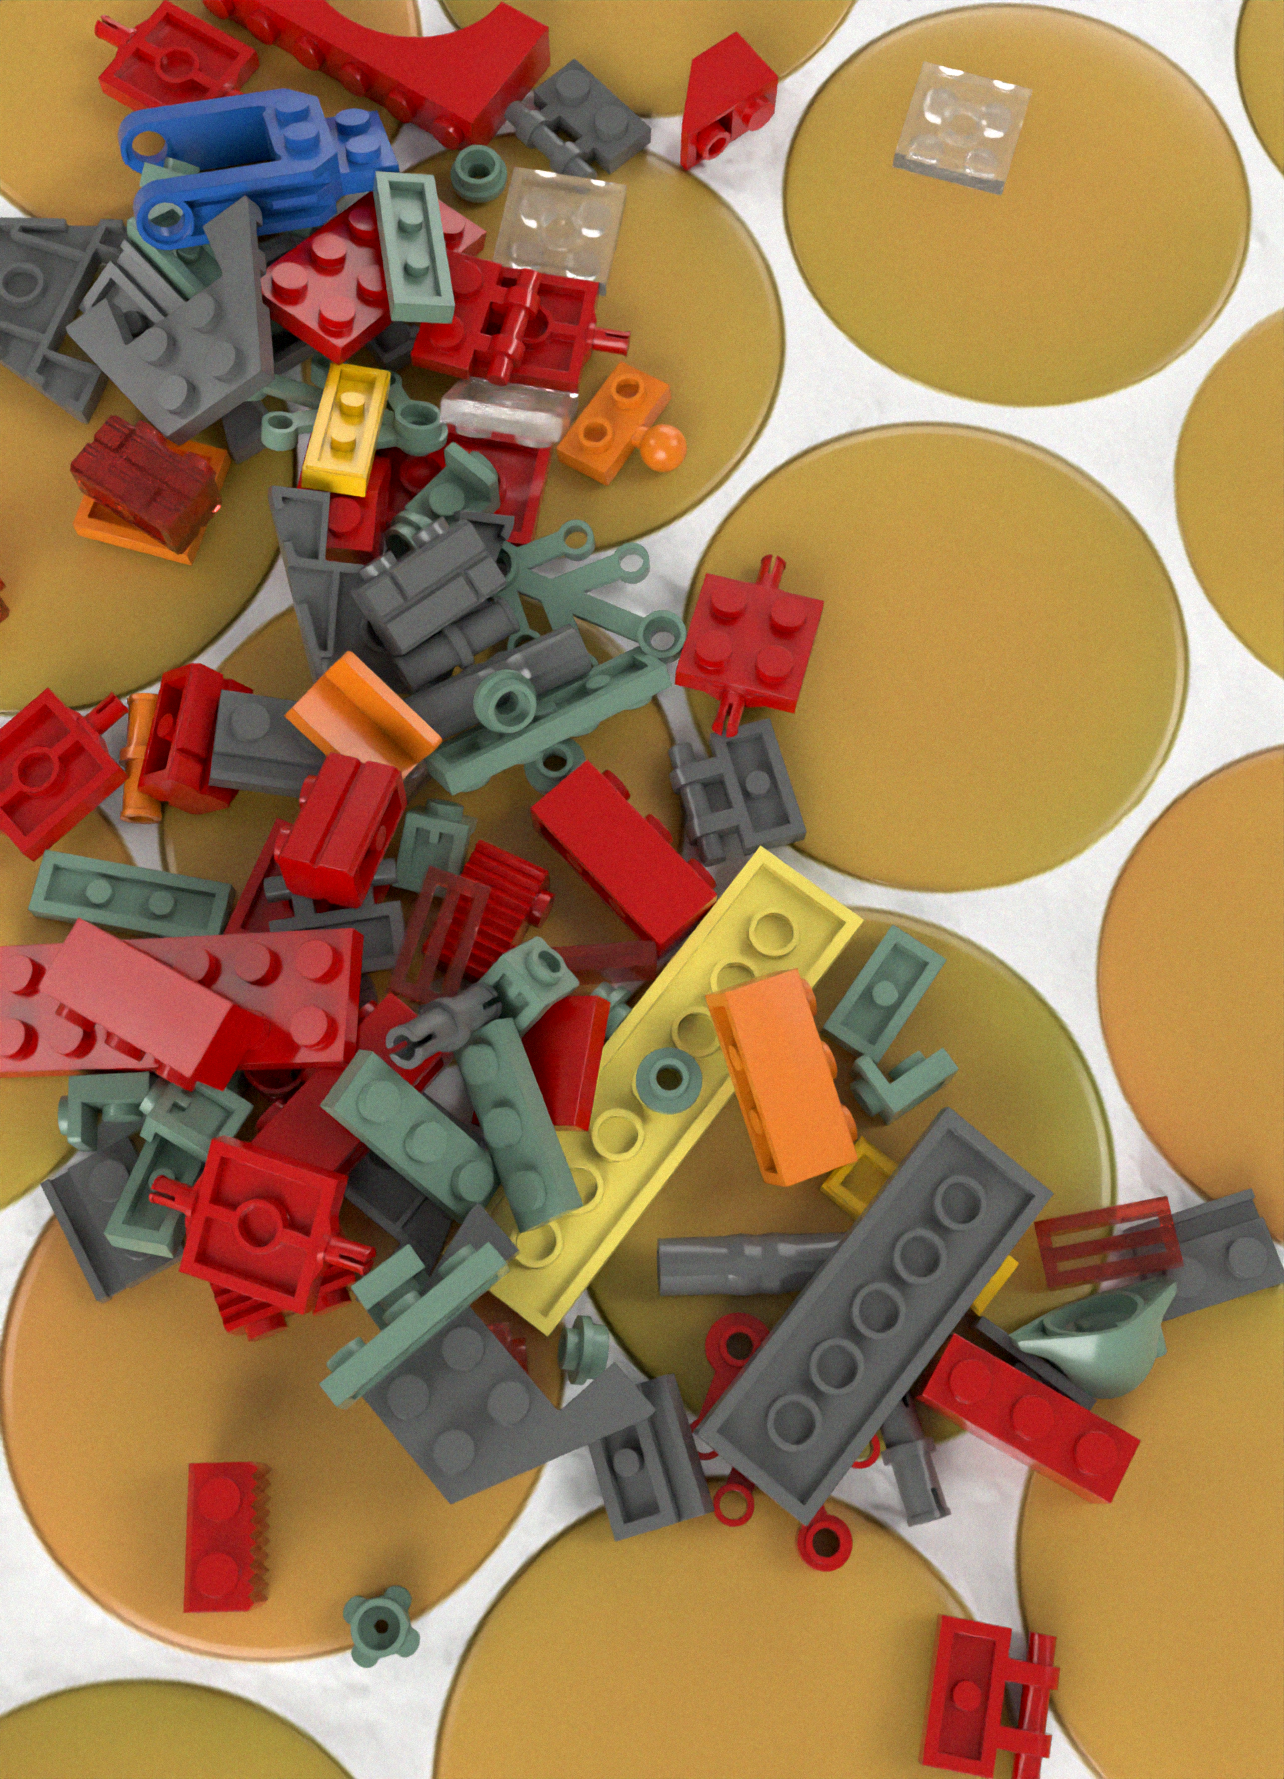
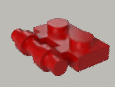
[411,249,542,387]
[918,1613,1060,1779]

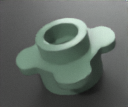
[343,1585,421,1668]

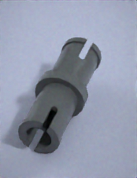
[391,596,520,694]
[386,982,502,1069]
[880,1388,952,1527]

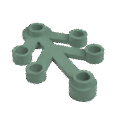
[246,352,448,456]
[487,519,687,668]

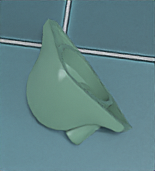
[1008,1275,1177,1399]

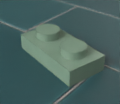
[820,925,947,1066]

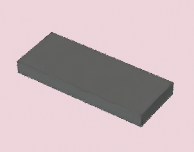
[969,1316,1097,1411]

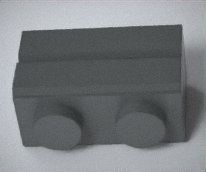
[350,516,507,655]

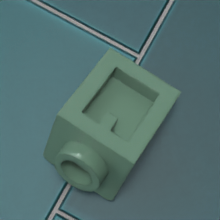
[404,442,501,525]
[392,798,478,898]
[478,936,579,1039]
[849,1048,959,1126]
[58,1072,158,1152]
[139,1076,254,1163]
[351,1244,429,1331]

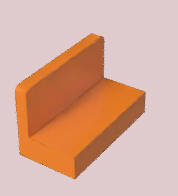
[284,651,443,780]

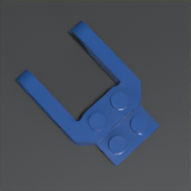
[118,88,400,250]

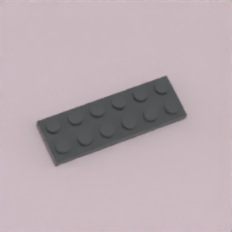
[693,1107,1054,1526]

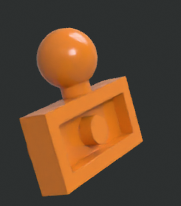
[556,361,687,487]

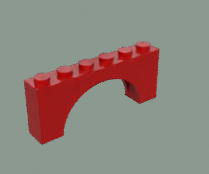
[202,0,550,151]

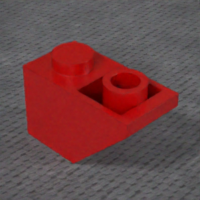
[680,31,779,171]

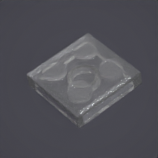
[892,61,1033,196]
[492,167,627,296]
[439,376,579,448]

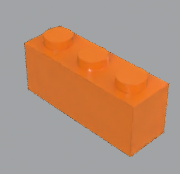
[705,968,858,1187]

